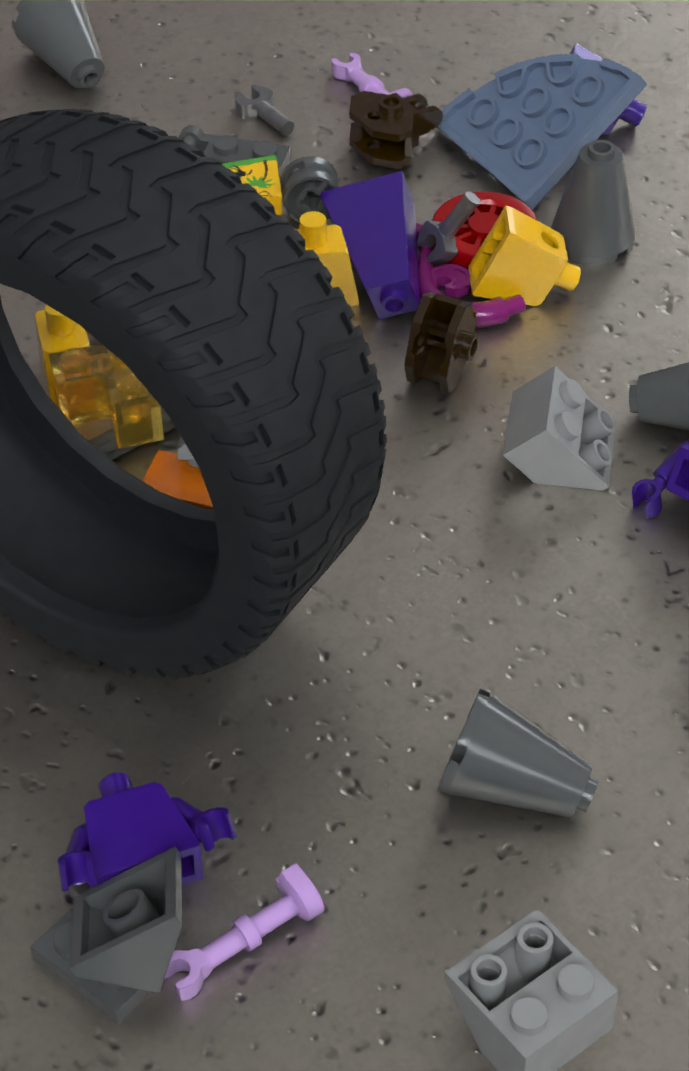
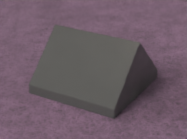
[69,847,182,993]

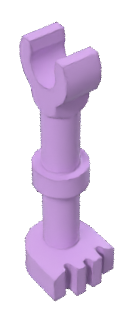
[332,53,412,98]
[165,863,325,1001]

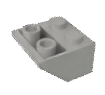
[503,366,616,491]
[445,909,619,1071]

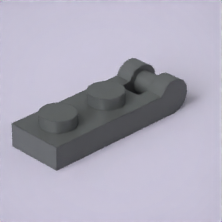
[179,125,290,178]

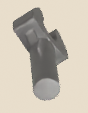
[235,85,294,136]
[417,192,480,264]

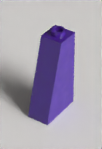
[321,171,421,319]

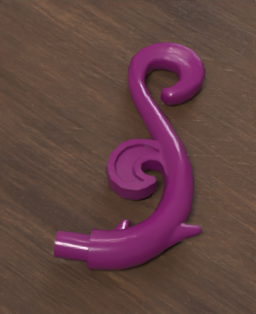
[416,223,526,328]

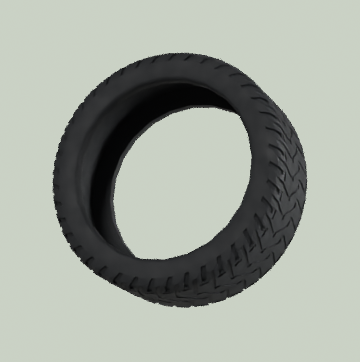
[0,109,387,679]

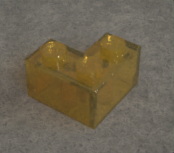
[49,345,164,449]

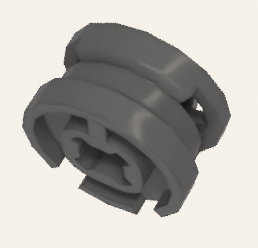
[280,156,339,222]

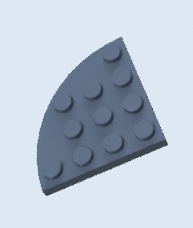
[438,54,647,210]

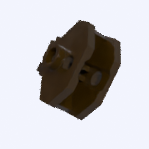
[349,91,443,169]
[404,291,479,394]

